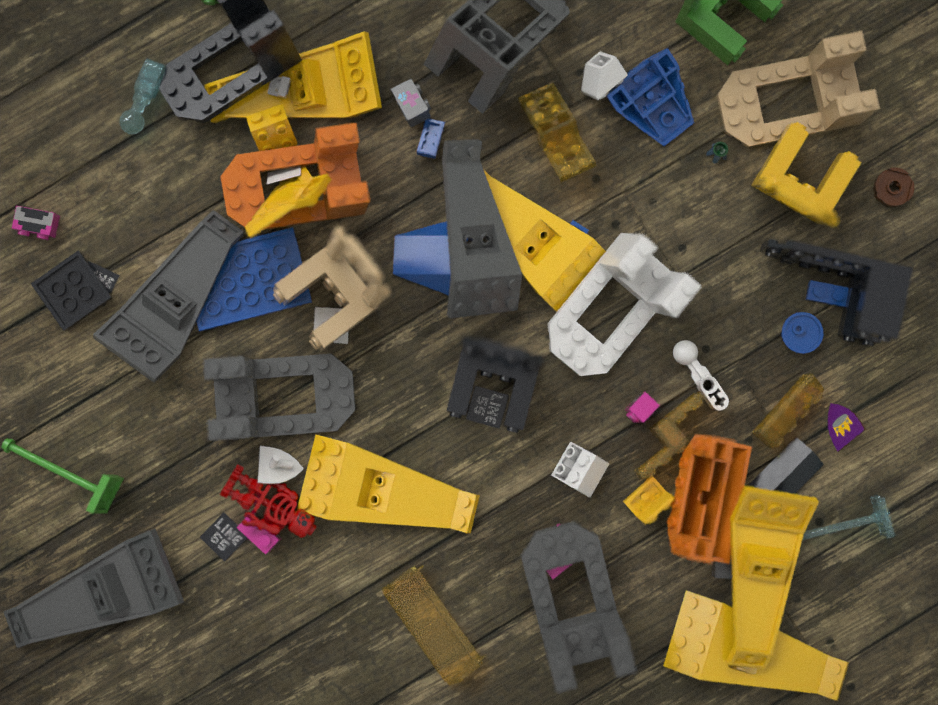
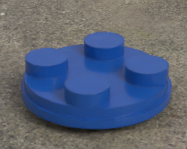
[781,312,823,354]

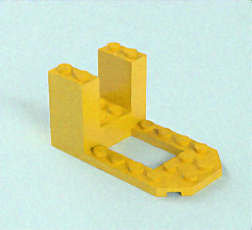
[751,122,861,227]

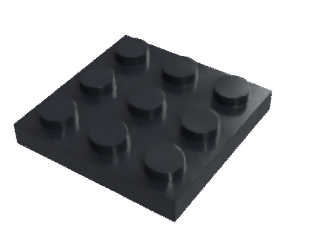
[31,250,113,331]

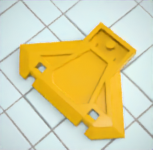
[245,166,332,238]

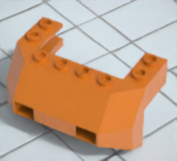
[667,434,752,564]

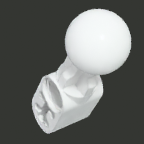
[673,340,729,410]

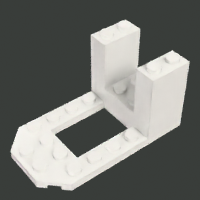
[548,233,701,376]

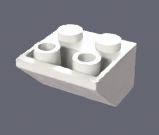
[581,51,627,100]
[551,442,609,497]

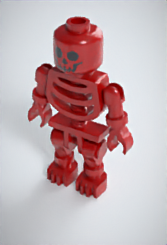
[219,465,316,538]

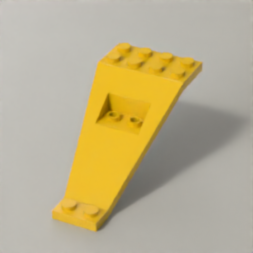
[205,32,382,123]
[483,169,606,312]
[297,435,480,534]
[727,486,819,669]
[663,590,849,701]

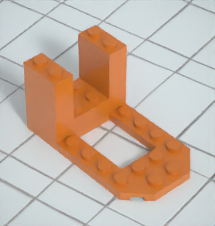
[221,123,370,230]

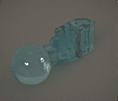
[119,58,166,135]

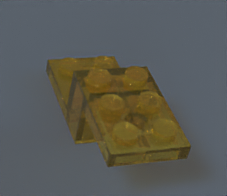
[518,82,596,182]
[634,391,705,479]

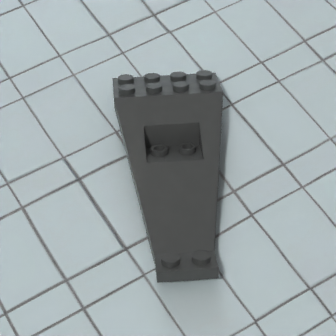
[442,139,522,318]
[93,210,244,383]
[4,529,184,648]

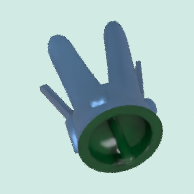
[707,141,728,164]

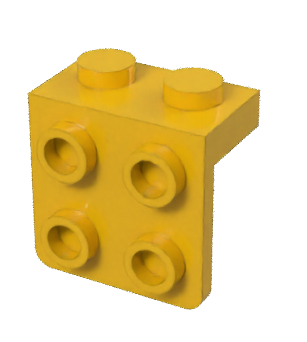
[246,104,298,151]
[623,476,675,524]

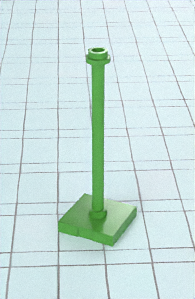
[1,438,124,514]

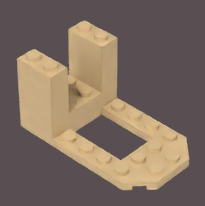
[717,31,880,148]
[273,226,391,352]

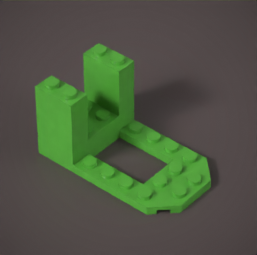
[675,0,783,65]

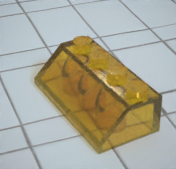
[751,373,825,448]

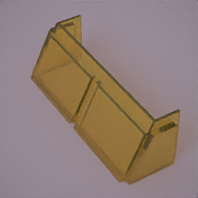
[382,565,486,685]

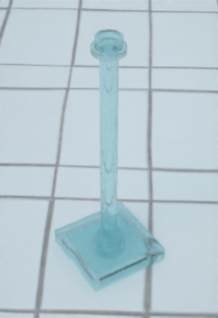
[802,495,895,540]

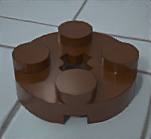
[874,167,915,207]

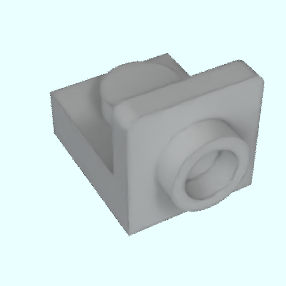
[268,76,291,99]

